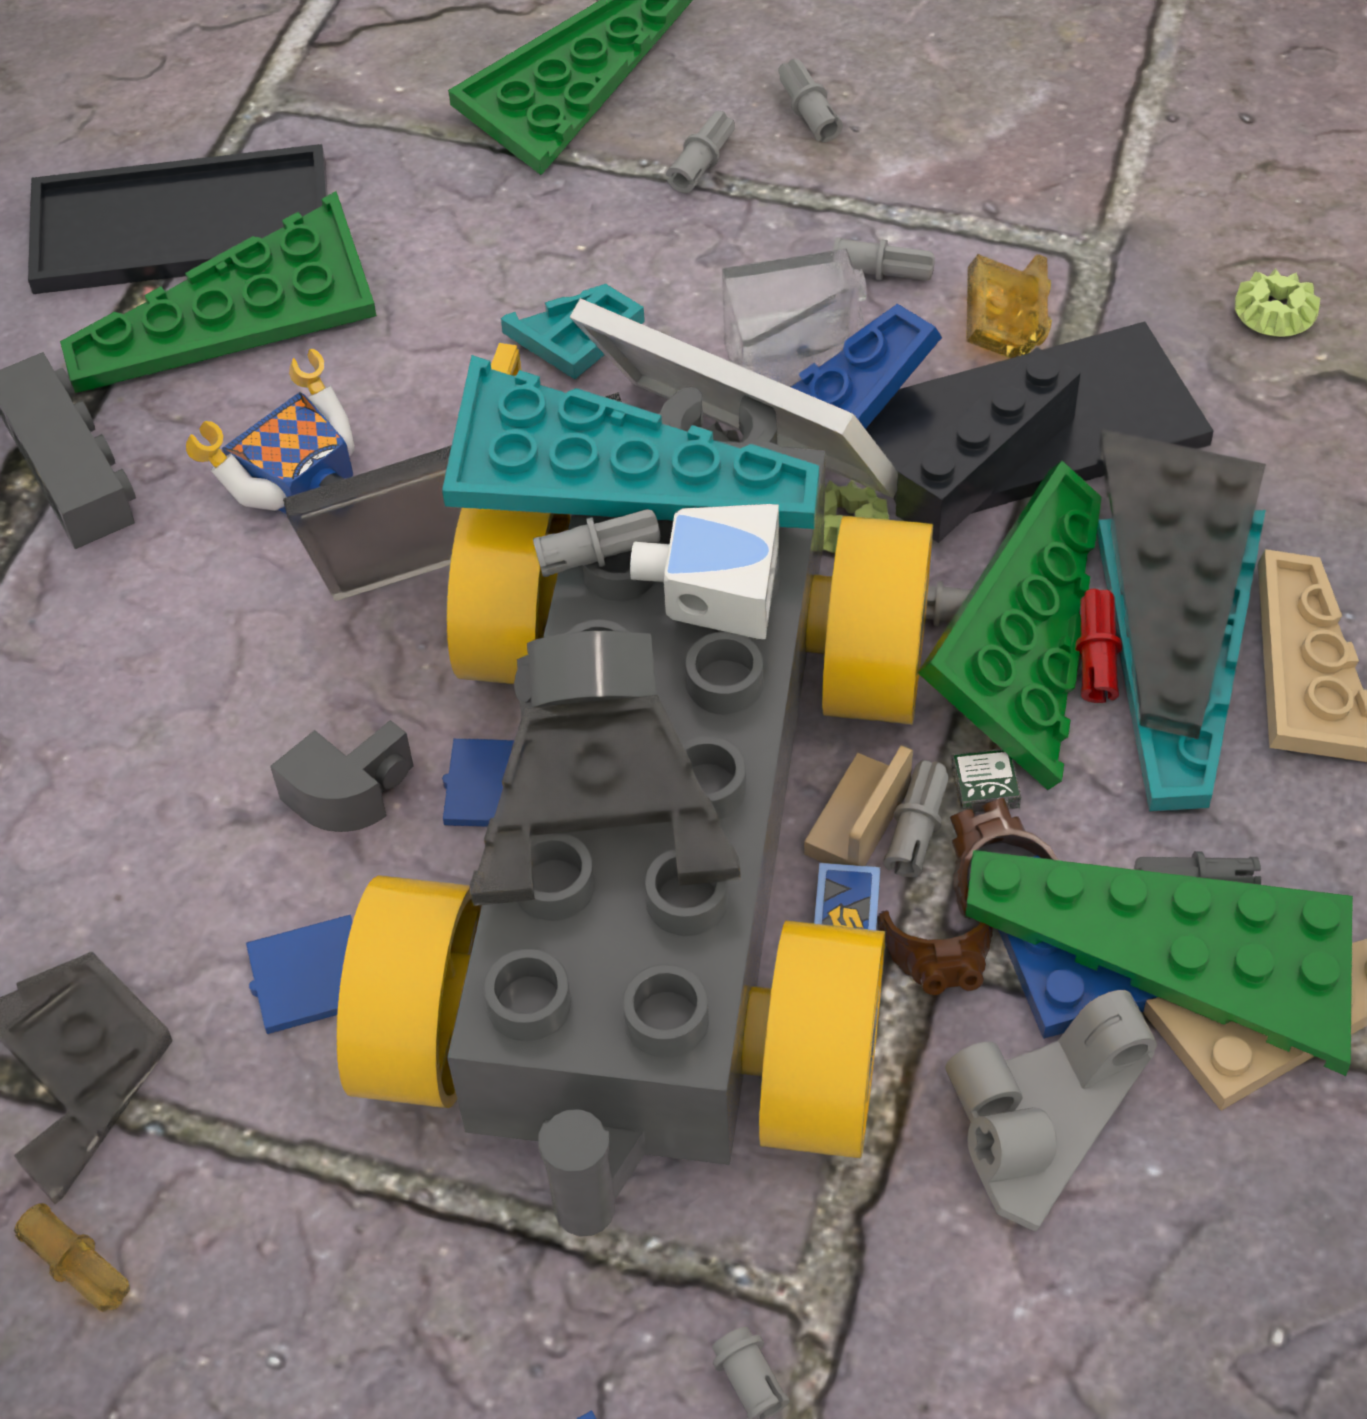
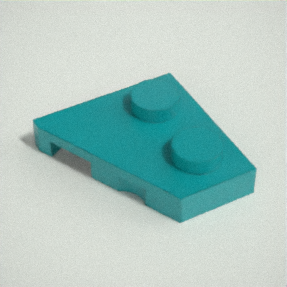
[501,284,645,380]

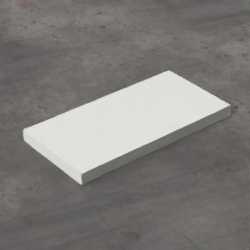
[570,298,898,498]

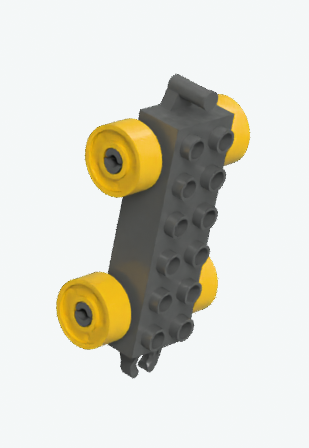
[337,387,933,1237]

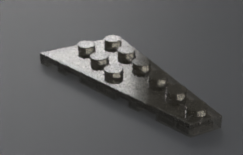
[1099,429,1266,739]

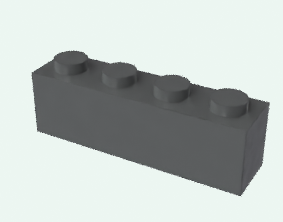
[0,352,136,549]

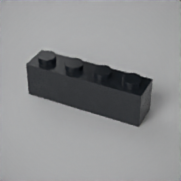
[896,347,1081,543]

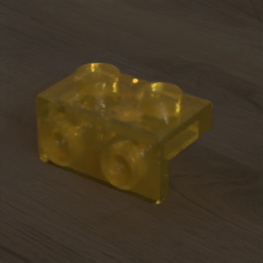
[966,254,1052,358]

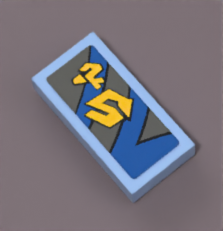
[814,863,881,930]

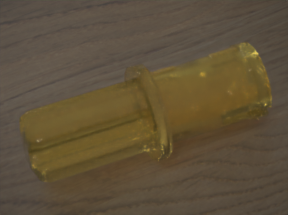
[14,1203,130,1312]

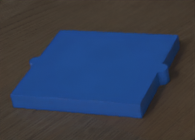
[442,738,520,827]
[246,914,353,1034]

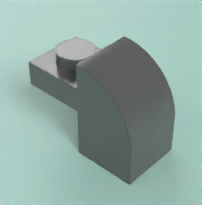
[514,631,657,723]
[270,720,414,832]

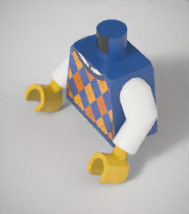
[186,349,356,518]

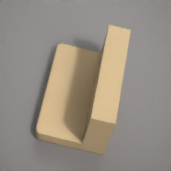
[804,745,913,866]

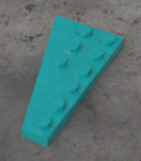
[442,355,820,529]
[1097,510,1266,812]

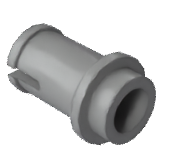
[712,1327,790,1419]

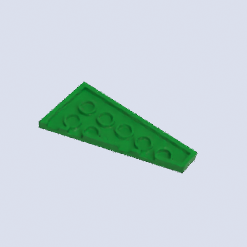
[448,0,693,175]
[60,191,377,393]
[917,460,1102,790]
[966,850,1353,1076]

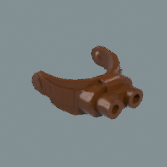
[950,798,1059,919]
[877,910,993,995]

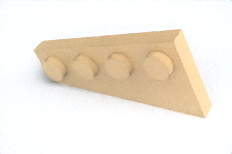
[1258,549,1367,762]
[1143,939,1367,1111]

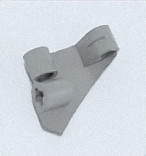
[945,990,1157,1232]

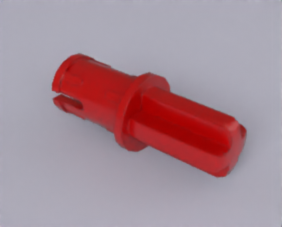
[1076,588,1122,703]

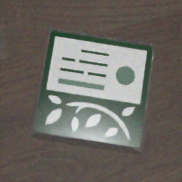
[951,749,1022,813]

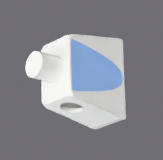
[630,504,779,639]

